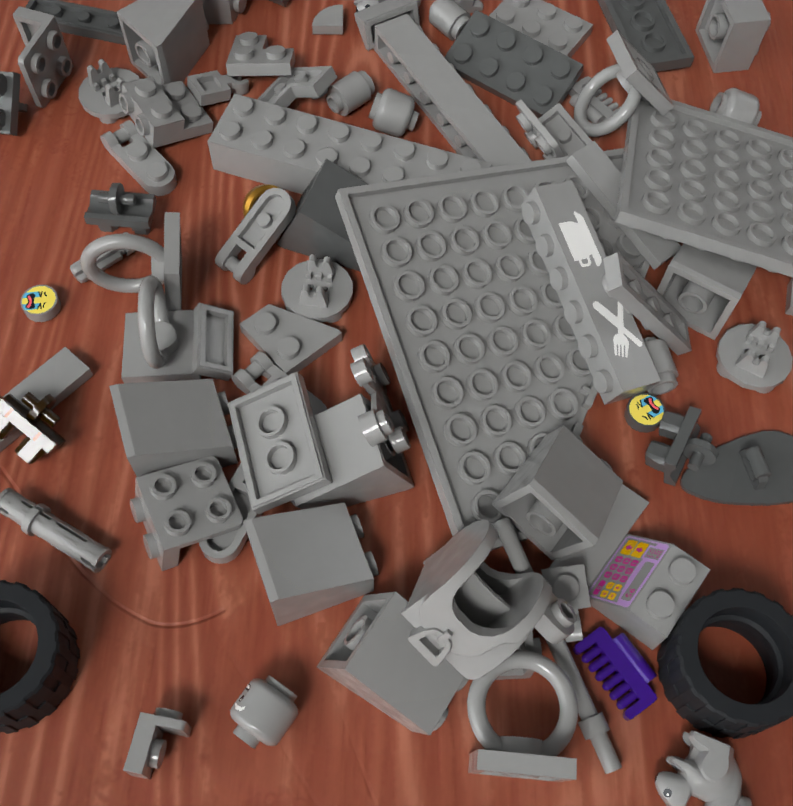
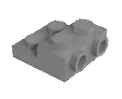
[119,77,213,148]

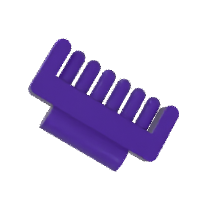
[573,627,658,721]

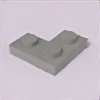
[226,32,295,76]
[257,66,337,107]

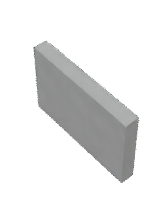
[227,371,332,514]

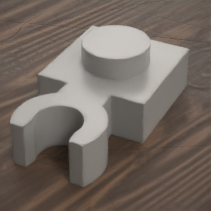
[187,70,249,106]

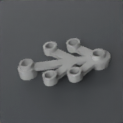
[350,343,411,454]

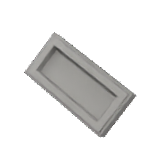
[192,302,234,381]

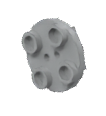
[78,59,140,124]
[281,254,353,323]
[716,321,793,394]

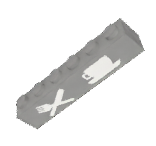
[520,180,661,405]

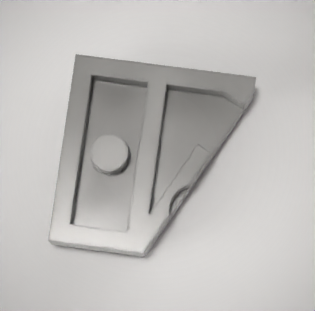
[239,304,342,375]

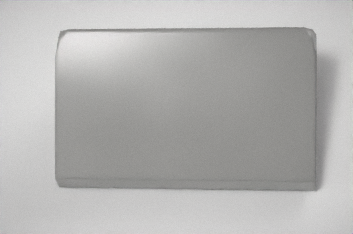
[354,0,420,51]

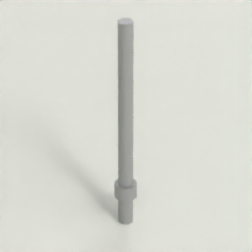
[494,517,622,774]

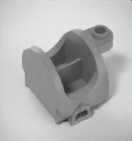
[401,519,577,680]

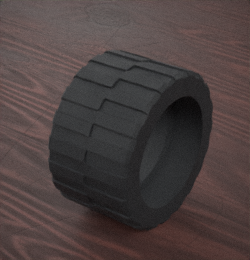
[0,580,80,734]
[657,588,793,739]

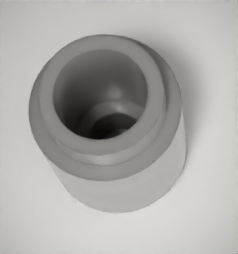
[429,0,471,41]
[326,70,375,116]
[643,337,679,396]

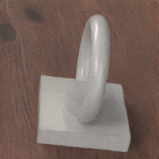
[574,30,674,137]
[80,212,182,311]
[121,275,201,383]
[467,650,578,782]

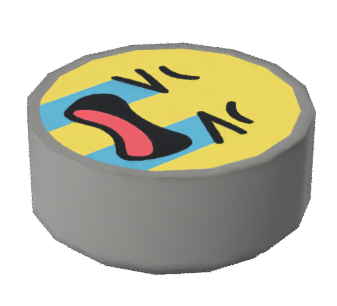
[20,285,61,322]

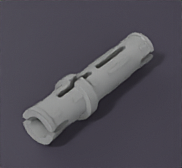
[0,488,112,573]

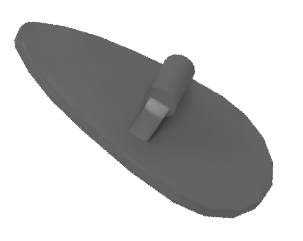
[680,431,793,506]

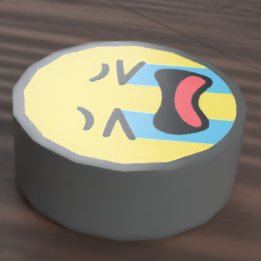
[624,393,665,433]

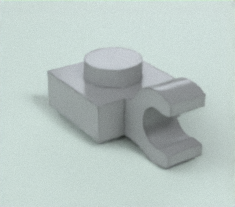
[541,564,591,642]

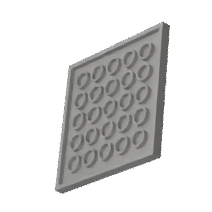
[615,96,793,277]

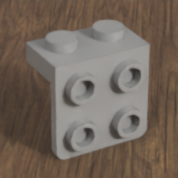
[13,6,73,108]
[515,99,592,159]
[130,456,243,571]

